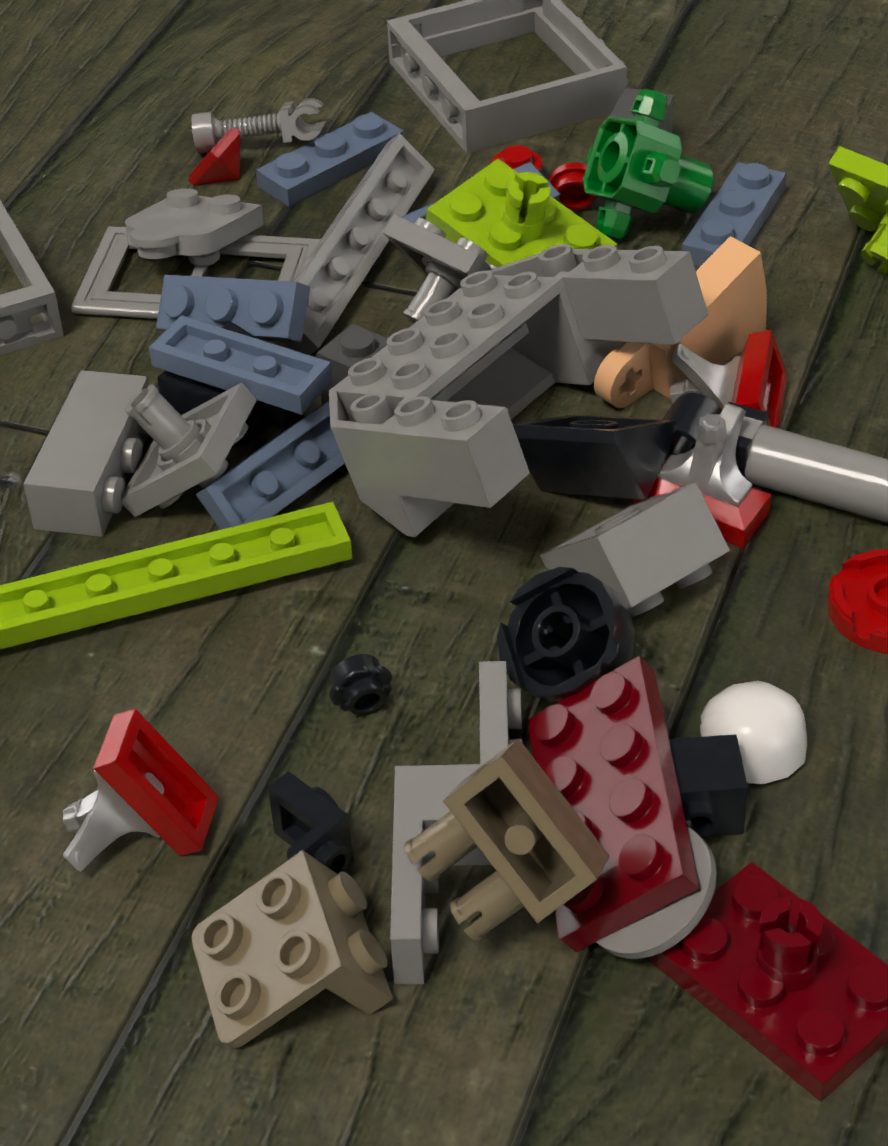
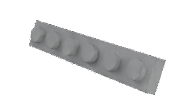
[290,133,435,355]

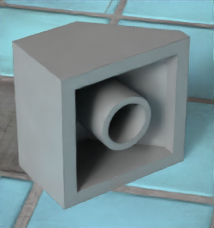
[540,482,730,617]

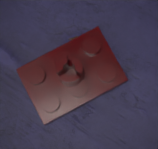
[650,862,888,1102]

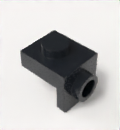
[268,771,353,874]

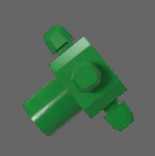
[583,89,713,240]

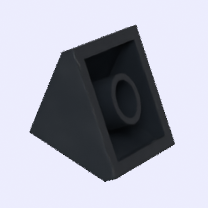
[513,415,677,500]

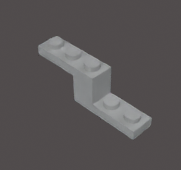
[390,661,522,985]

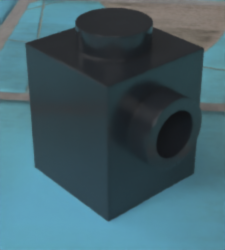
[669,734,748,839]

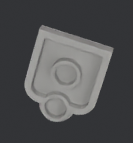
[125,188,264,259]

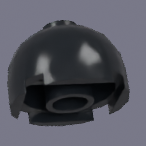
[497,567,635,703]

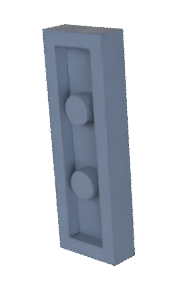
[256,112,404,207]
[682,162,787,267]
[156,275,310,343]
[149,315,333,415]
[196,401,345,530]

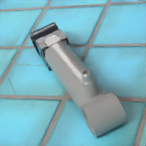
[662,393,888,523]

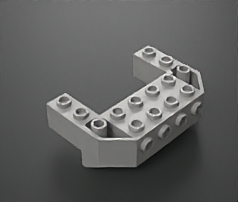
[329,244,708,537]

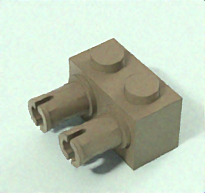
[404,739,610,942]

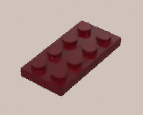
[528,656,699,952]

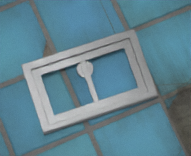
[71,226,321,319]

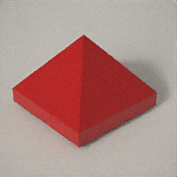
[188,127,241,186]

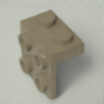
[191,850,393,1048]

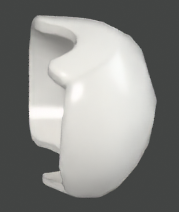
[700,681,807,784]

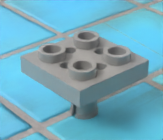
[382,214,497,324]
[121,382,257,517]

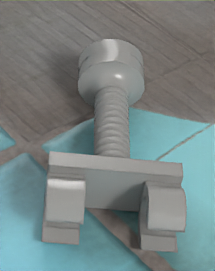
[191,98,326,154]

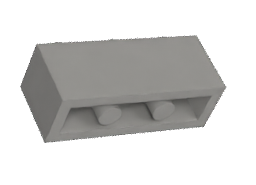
[23,370,150,537]

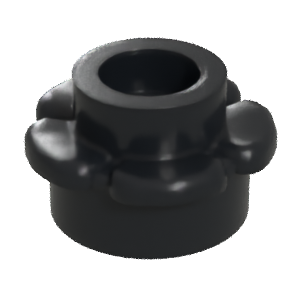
[329,654,392,715]

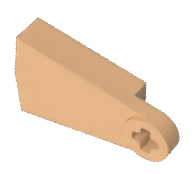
[594,236,767,408]

